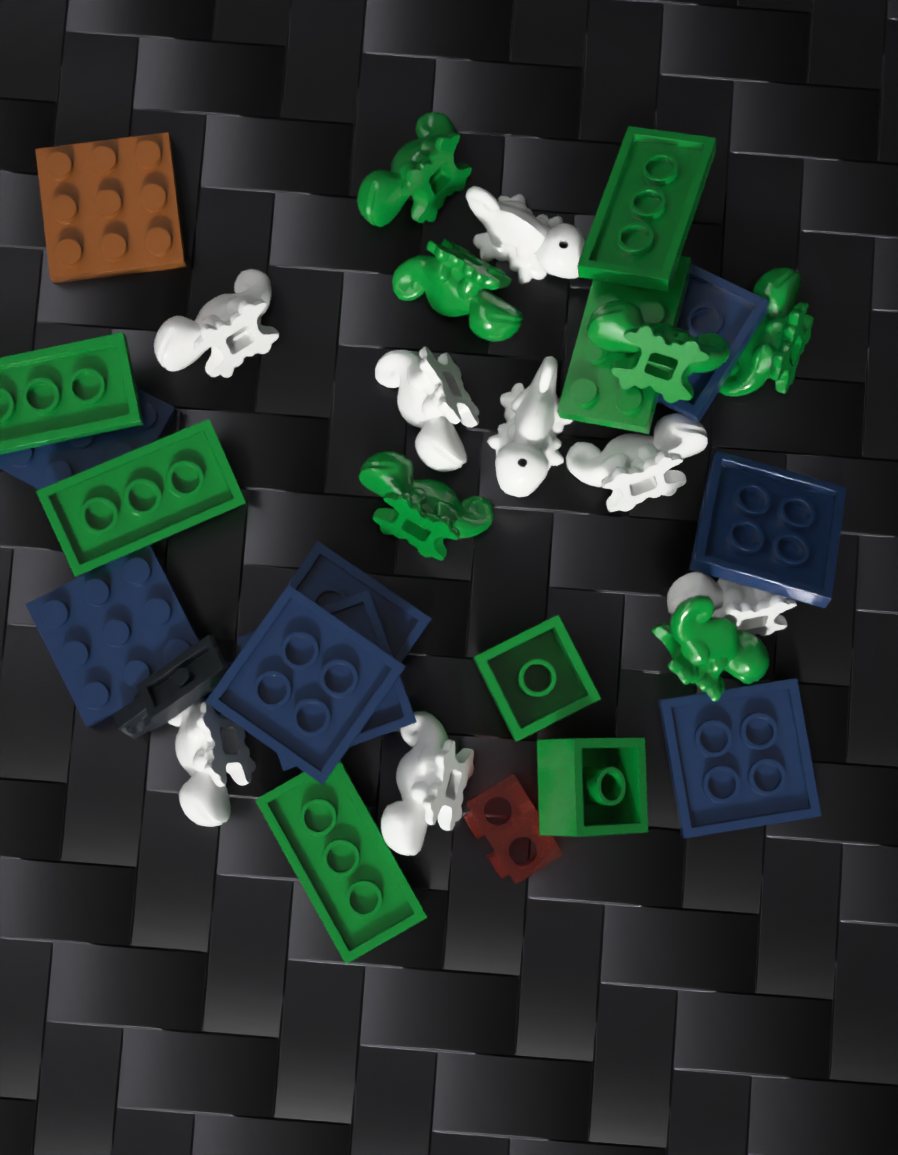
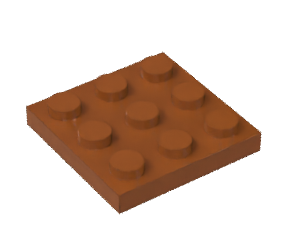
[35,132,187,284]

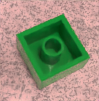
[473,615,601,742]
[537,738,648,837]

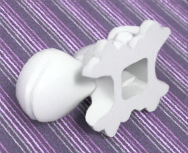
[466,186,586,284]
[154,269,279,378]
[375,346,479,472]
[487,356,573,497]
[566,413,708,512]
[667,572,797,636]
[168,698,256,827]
[381,711,474,856]

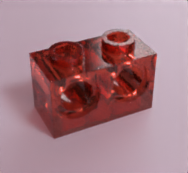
[463,772,564,884]

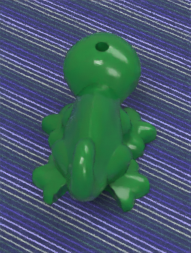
[357,112,472,227]
[392,239,524,342]
[719,268,814,397]
[587,300,730,403]
[359,451,494,561]
[651,595,770,702]

